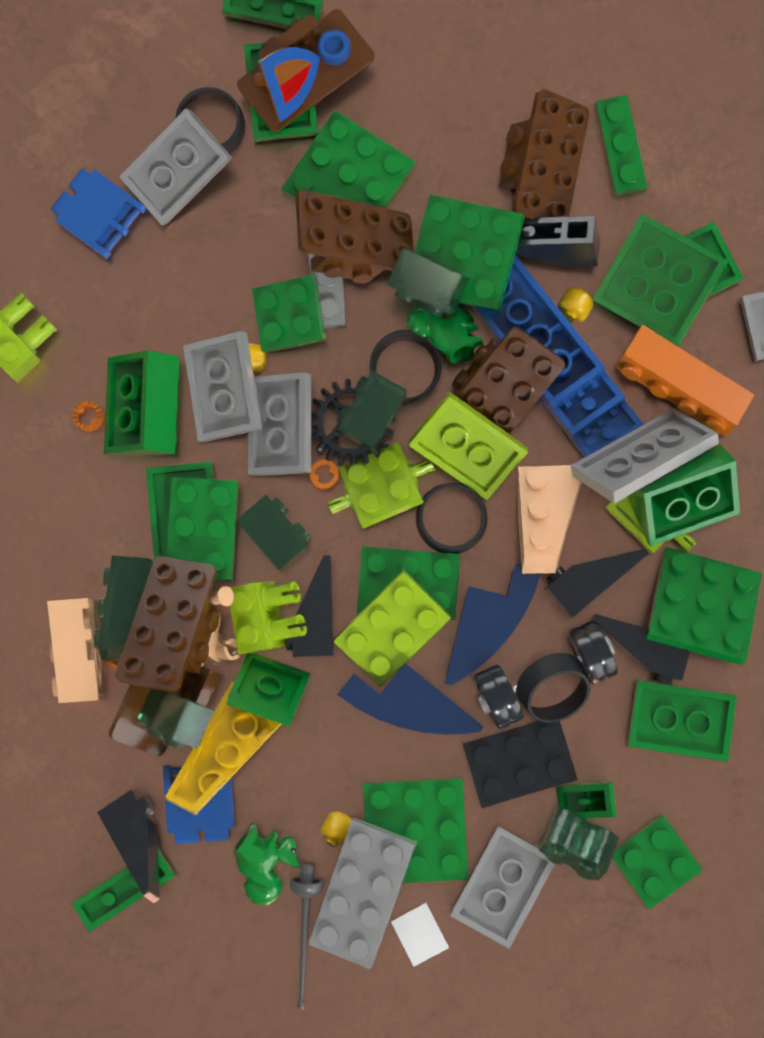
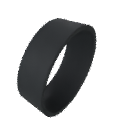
[176,87,245,154]
[370,330,442,401]
[416,483,488,554]
[516,653,591,723]

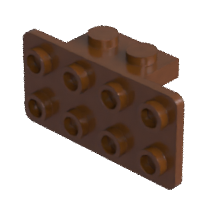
[237,9,375,133]
[499,89,589,219]
[295,190,414,283]
[452,327,565,434]
[115,556,219,692]
[109,666,220,756]

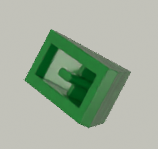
[556,780,617,820]

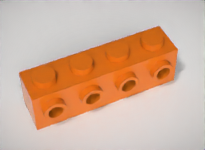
[615,324,754,437]

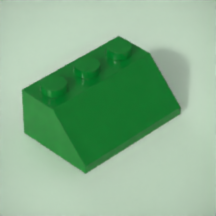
[104,350,179,456]
[630,443,740,547]

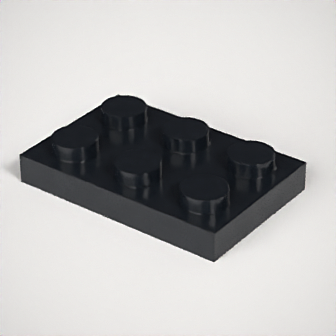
[462,721,578,808]

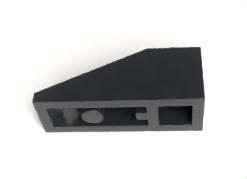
[515,216,600,267]
[544,549,649,619]
[286,555,334,657]
[591,614,690,685]
[97,790,160,903]

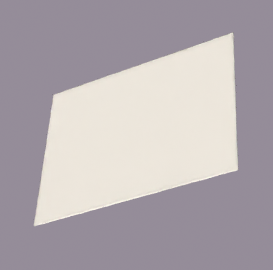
[391,903,449,966]

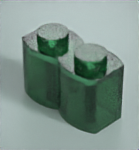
[539,808,619,881]

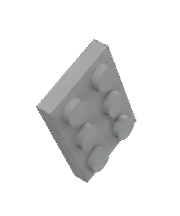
[119,109,232,225]
[183,331,262,442]
[248,372,311,476]
[450,826,557,949]

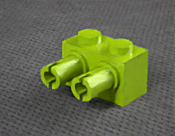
[0,292,57,383]
[230,581,307,655]

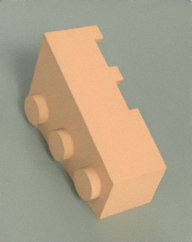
[516,465,582,574]
[47,598,104,703]

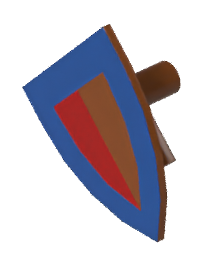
[254,47,320,122]

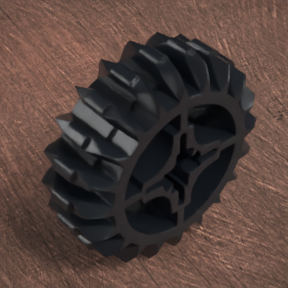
[311,379,395,467]

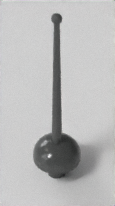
[290,864,323,1009]

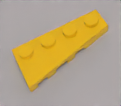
[165,681,282,815]

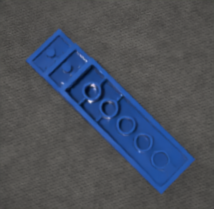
[469,255,644,458]

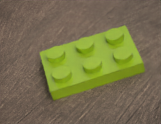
[409,391,528,500]
[333,569,451,687]

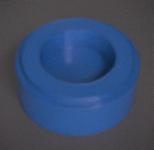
[318,30,351,65]

